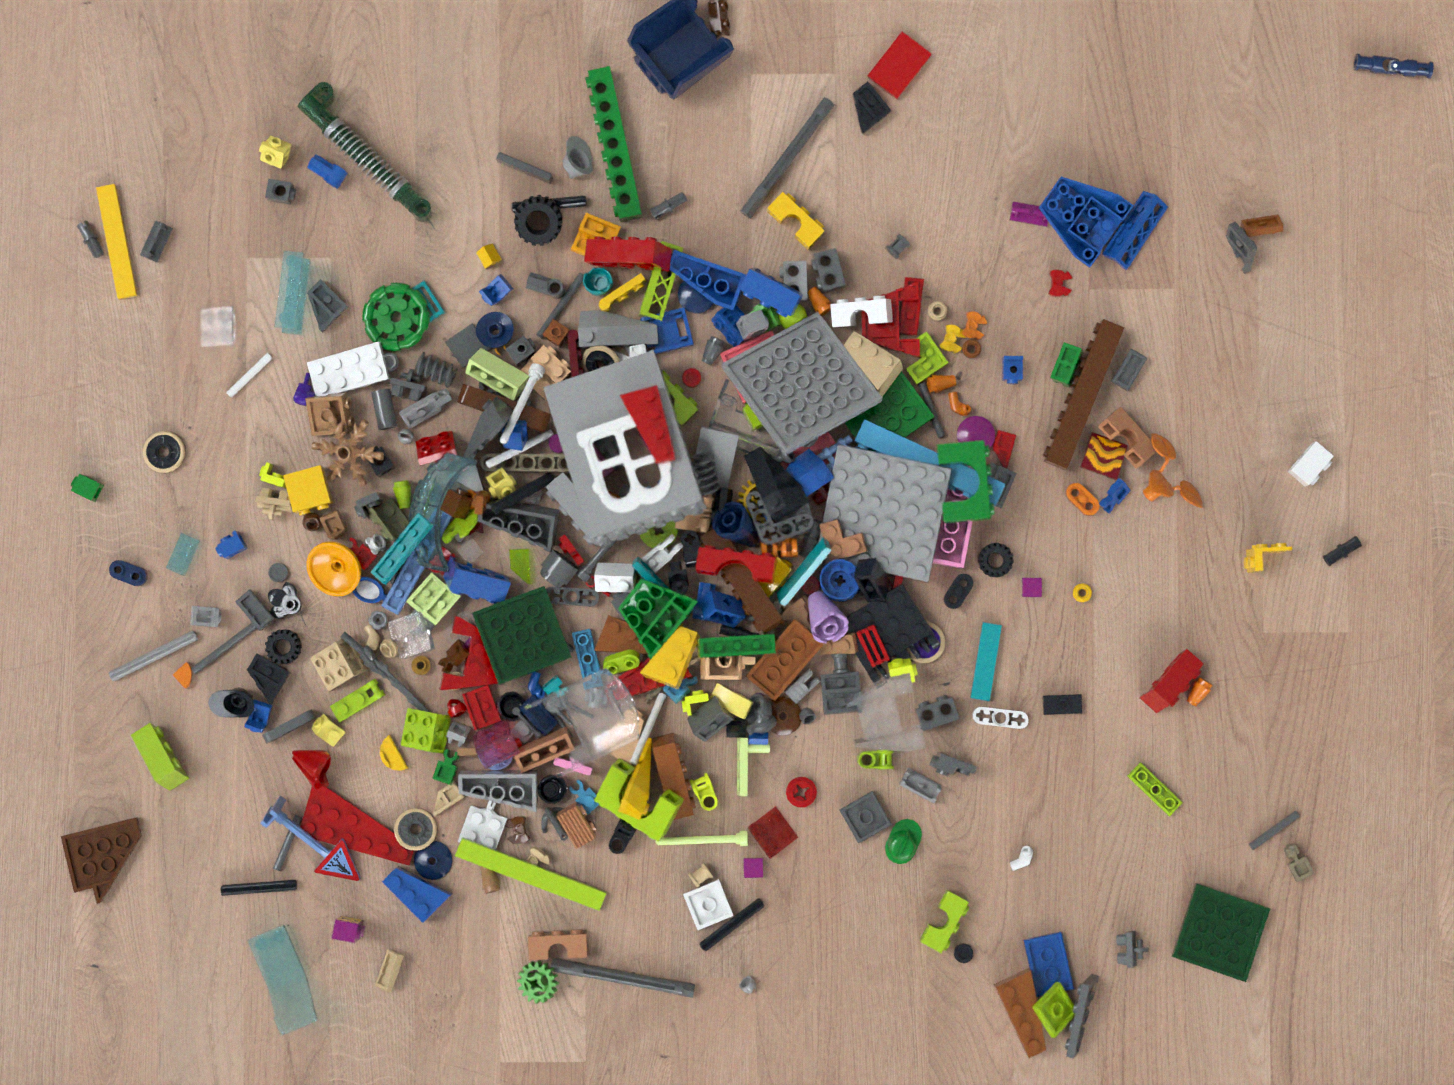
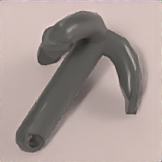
[541,807,568,841]

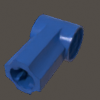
[307,154,348,189]
[692,582,716,622]

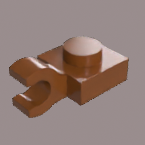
[472,490,491,515]

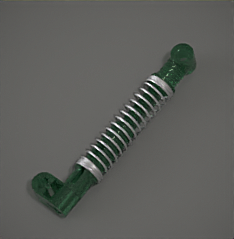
[298,82,432,222]

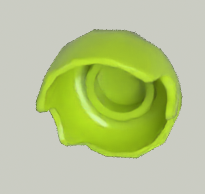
[778,304,808,329]

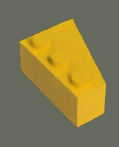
[640,626,700,690]

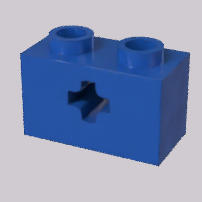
[700,590,745,628]

